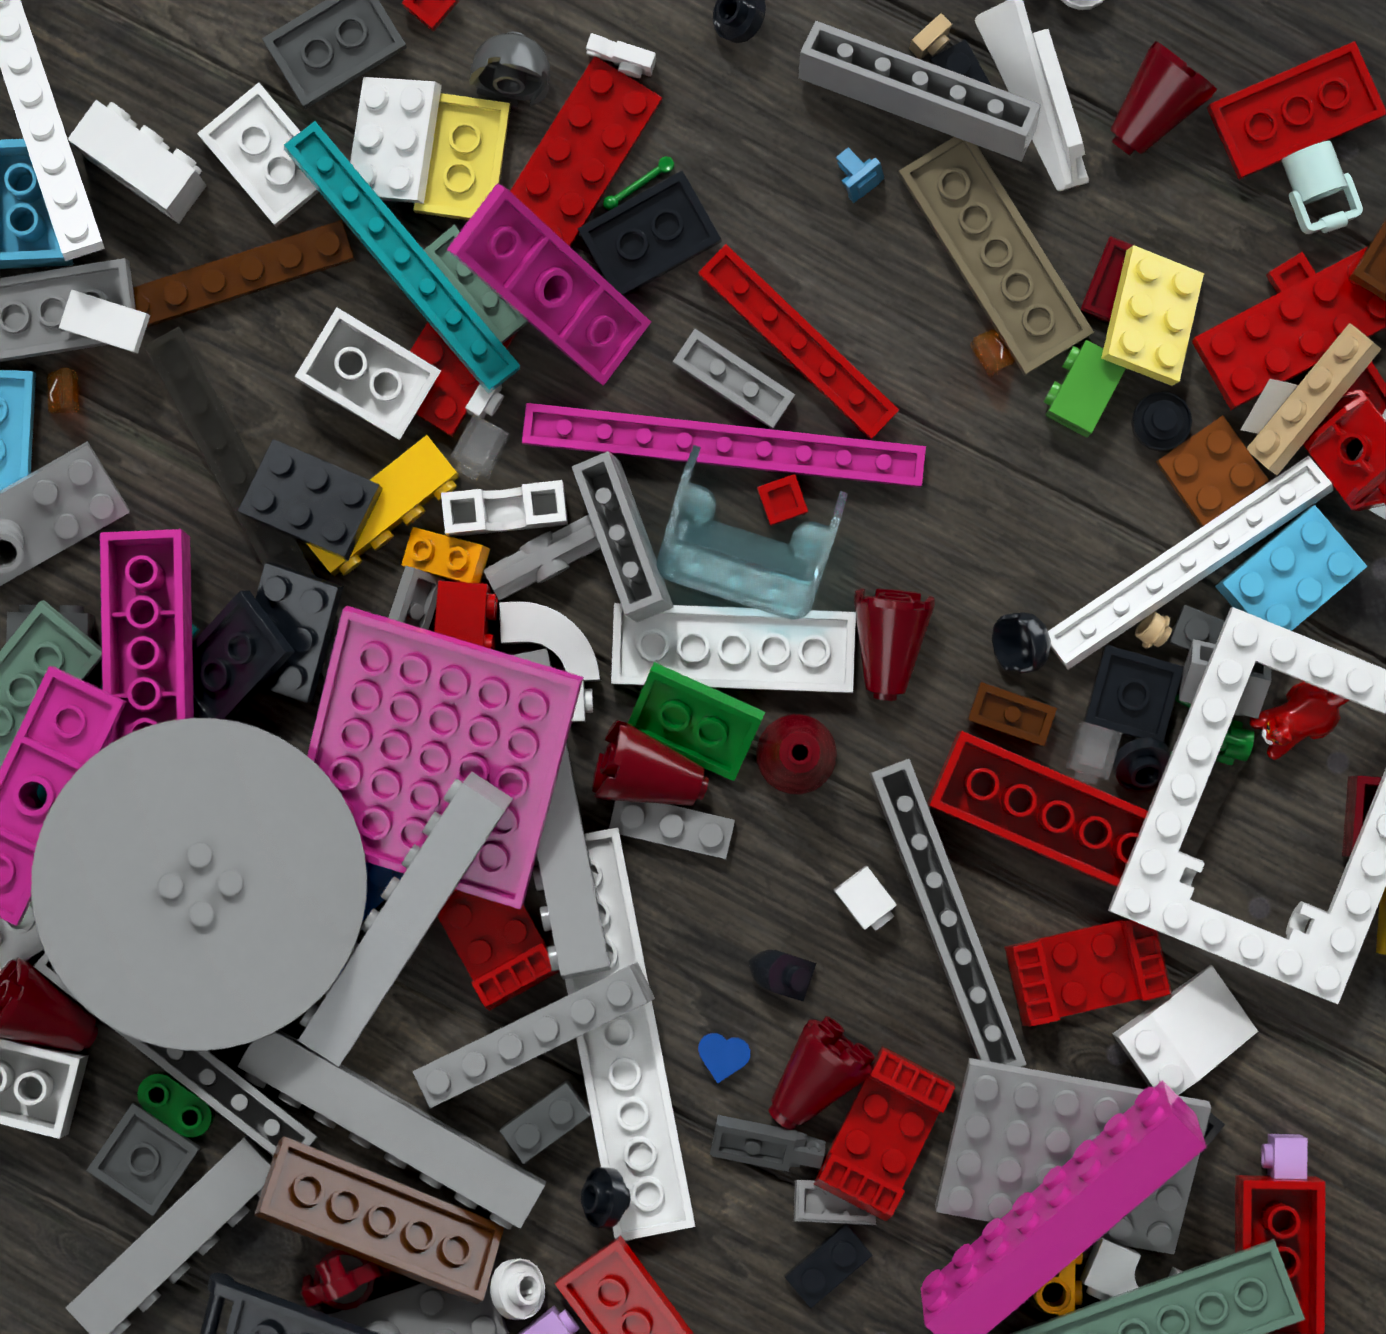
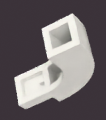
[499,602,600,722]

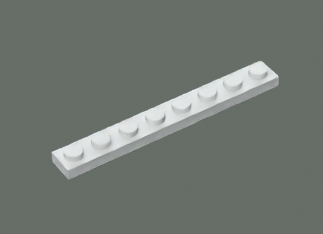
[0,0,105,261]
[1048,455,1333,670]

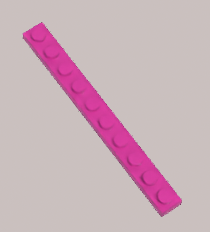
[522,403,926,488]

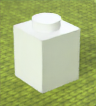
[834,866,897,931]

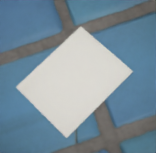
[1241,379,1298,434]

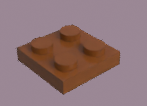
[1156,415,1269,527]

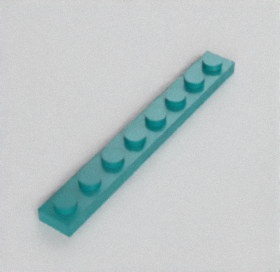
[284,121,521,394]

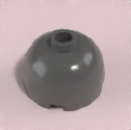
[469,31,550,107]

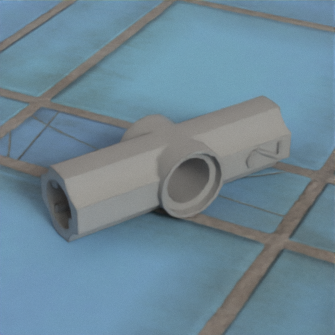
[483,514,601,601]

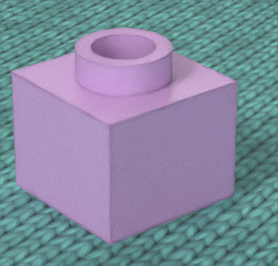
[1261,1134,1307,1179]

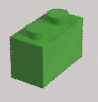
[1043,340,1126,438]

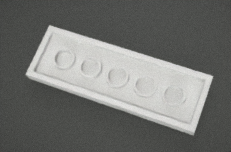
[611,603,856,693]

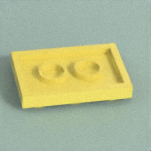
[413,93,511,220]
[1101,245,1204,386]

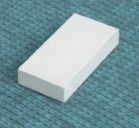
[59,289,150,354]

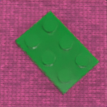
[628,662,765,781]

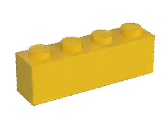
[307,435,460,576]

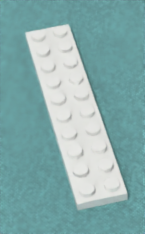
[565,827,695,1240]

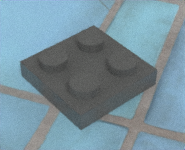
[86,1102,202,1216]

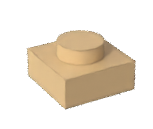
[909,13,952,59]

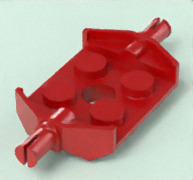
[1303,390,1386,511]

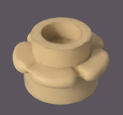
[1135,611,1172,649]

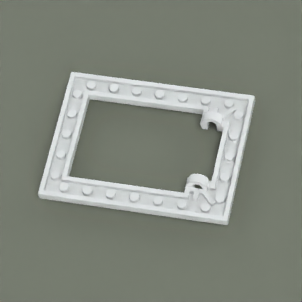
[1108,607,1386,1004]

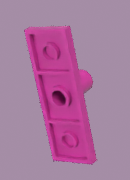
[447,183,651,386]
[0,666,126,926]

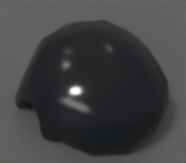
[992,612,1051,674]

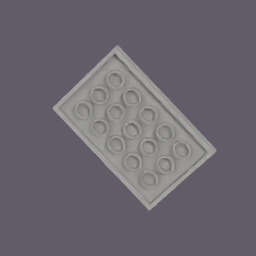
[935,1058,1211,1254]

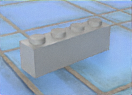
[571,451,674,622]

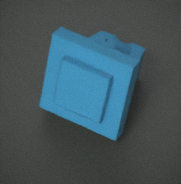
[836,147,885,203]

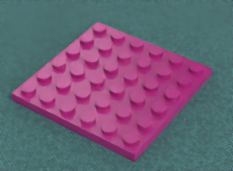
[307,606,584,909]

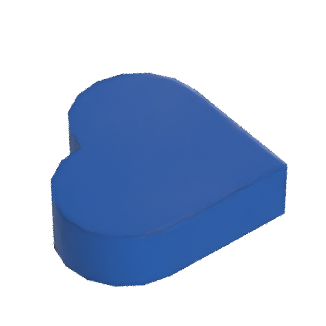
[698,1033,750,1083]

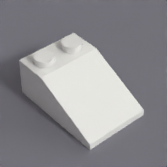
[295,307,441,440]
[1112,965,1258,1095]

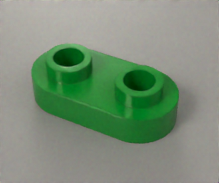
[138,1073,214,1137]

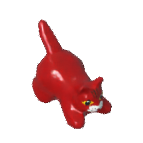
[1249,682,1350,760]

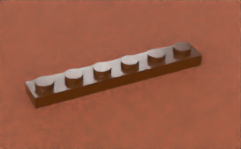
[133,220,355,328]

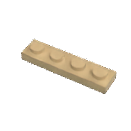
[1247,323,1381,475]

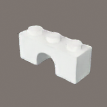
[441,480,568,537]
[1079,1237,1183,1300]

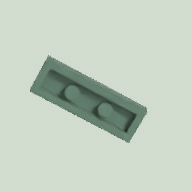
[424,225,529,344]

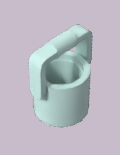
[1282,141,1363,234]

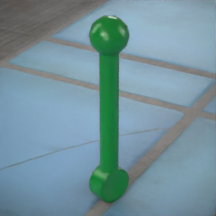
[603,156,674,211]

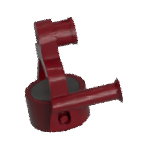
[300,1248,392,1310]

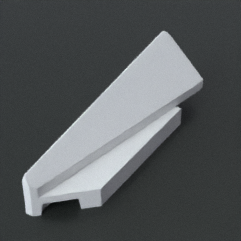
[975,0,1089,191]

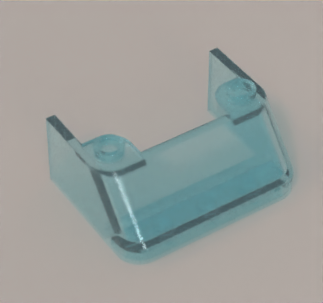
[657,445,848,619]

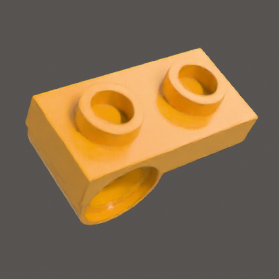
[401,527,490,583]
[1033,1253,1083,1316]

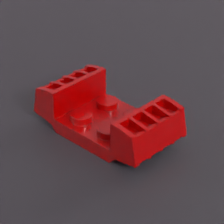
[437,889,560,1011]
[1004,918,1172,1026]
[814,1046,955,1221]

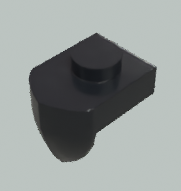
[748,949,816,1001]

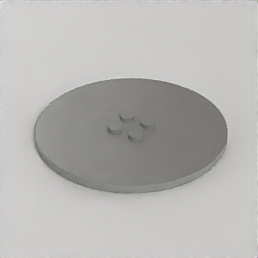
[31,718,367,1050]

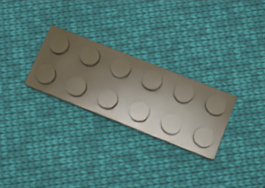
[898,137,1094,376]

